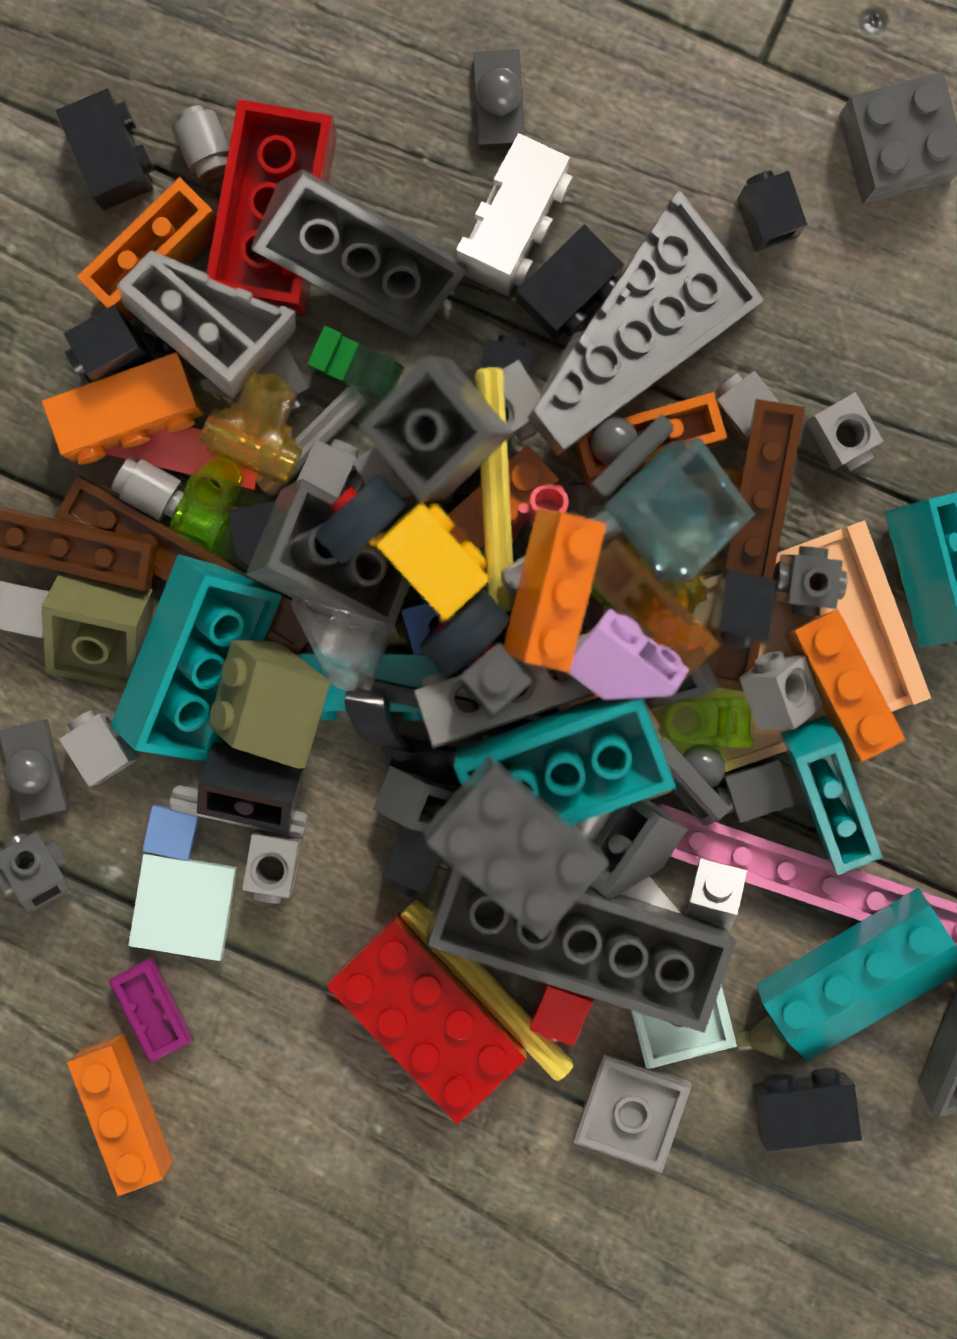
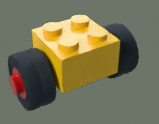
[315,475,509,676]

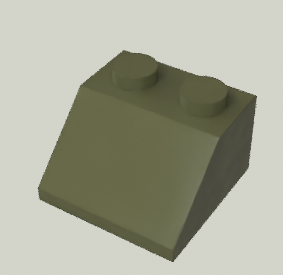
[42,572,153,690]
[208,640,331,768]

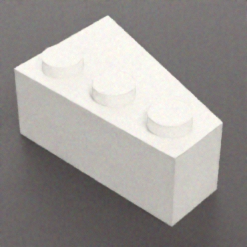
[457,133,573,297]

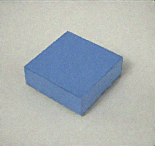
[142,804,200,861]

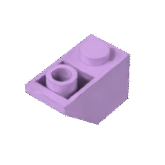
[568,608,689,699]

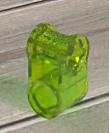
[170,455,244,551]
[664,697,755,748]

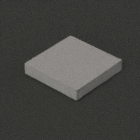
[573,1051,692,1174]

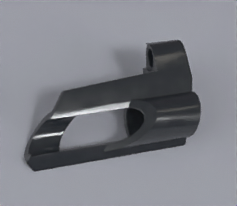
[344,675,547,787]

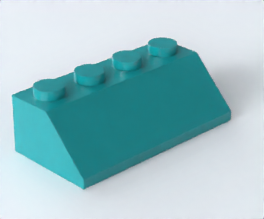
[110,554,282,762]
[454,697,676,825]
[757,888,957,1062]

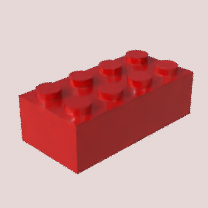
[206,99,337,317]
[326,913,527,1125]

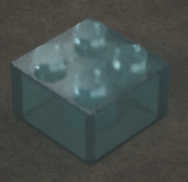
[604,437,755,580]

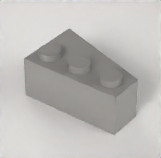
[117,251,296,399]

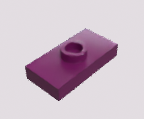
[108,956,194,1064]

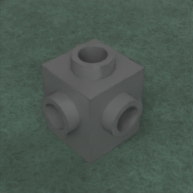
[773,546,847,617]
[0,831,71,914]

